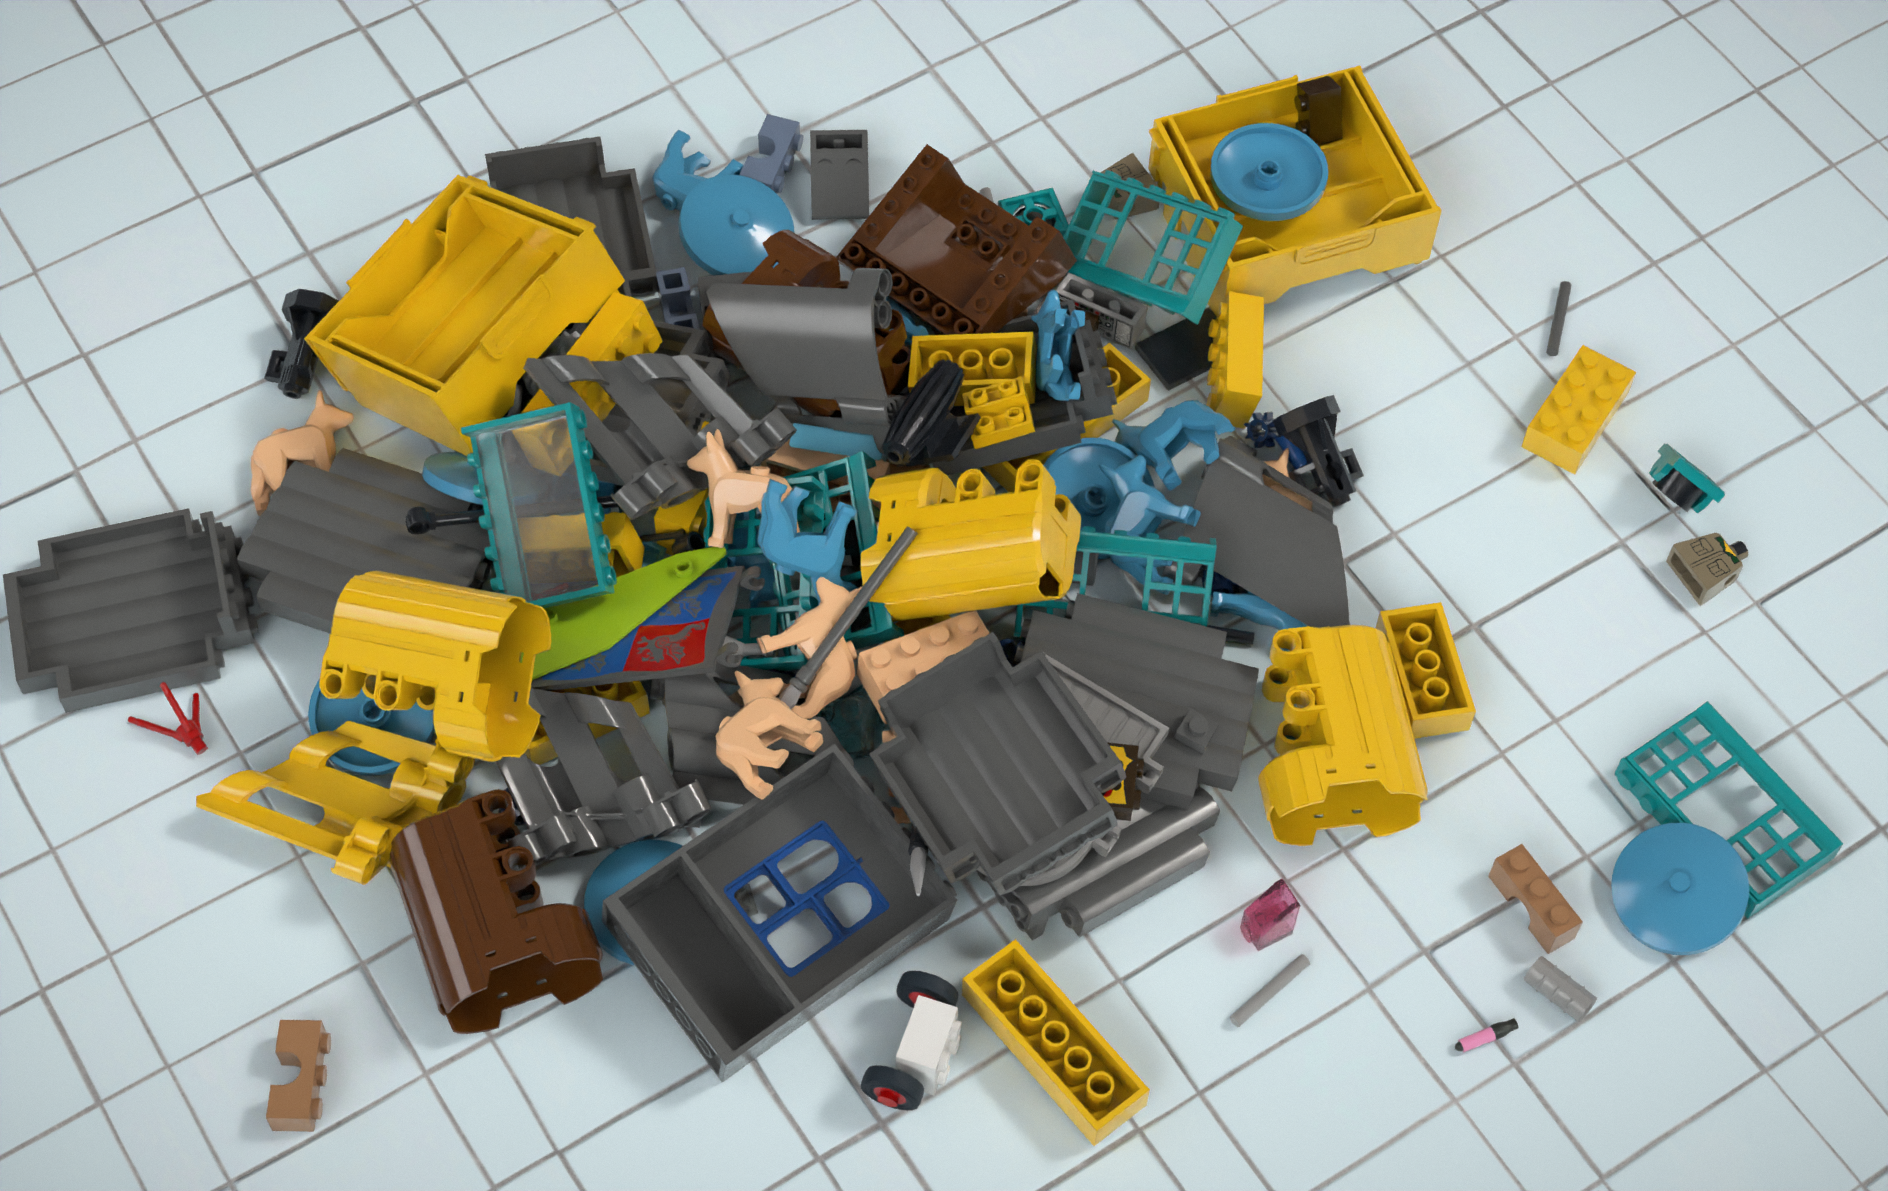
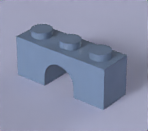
[740,114,803,194]
[656,267,700,330]

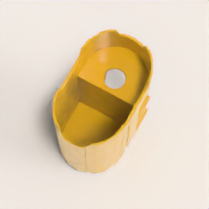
[861,459,1081,622]
[319,571,551,762]
[1258,625,1428,846]

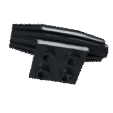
[882,359,981,467]

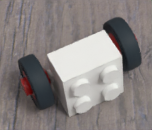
[861,971,962,1111]

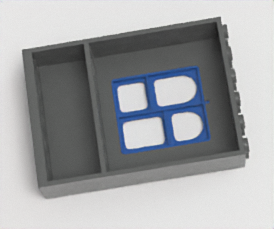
[602,743,957,1082]

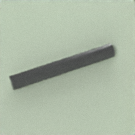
[1546,281,1572,356]

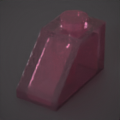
[1240,878,1301,951]

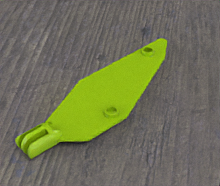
[462,547,727,696]

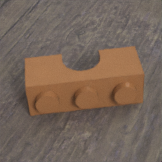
[1488,844,1583,954]
[266,1020,331,1132]

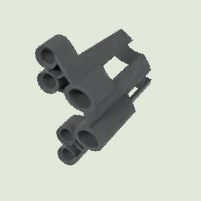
[523,353,797,520]
[649,663,844,828]
[462,688,712,870]

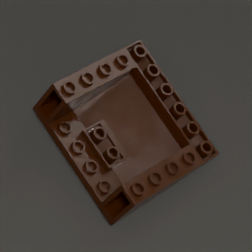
[836,144,1077,335]

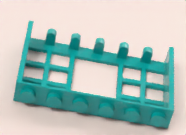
[1063,170,1243,325]
[769,451,904,656]
[703,476,825,671]
[1014,526,1217,642]
[1614,701,1843,919]

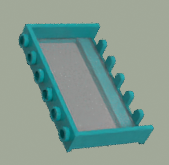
[461,402,617,608]

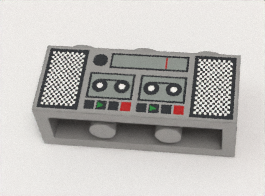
[1056,272,1148,349]

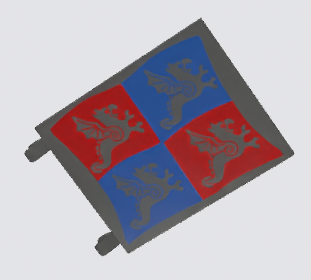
[531,565,765,691]

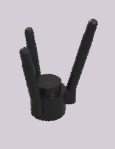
[639,529,705,555]

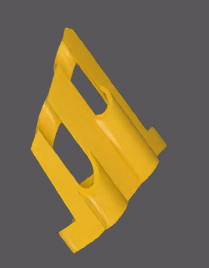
[196,721,476,885]

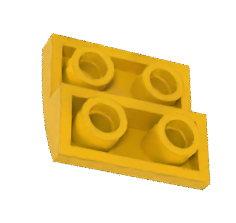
[962,376,1035,450]

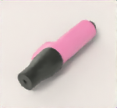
[1455,1018,1519,1052]

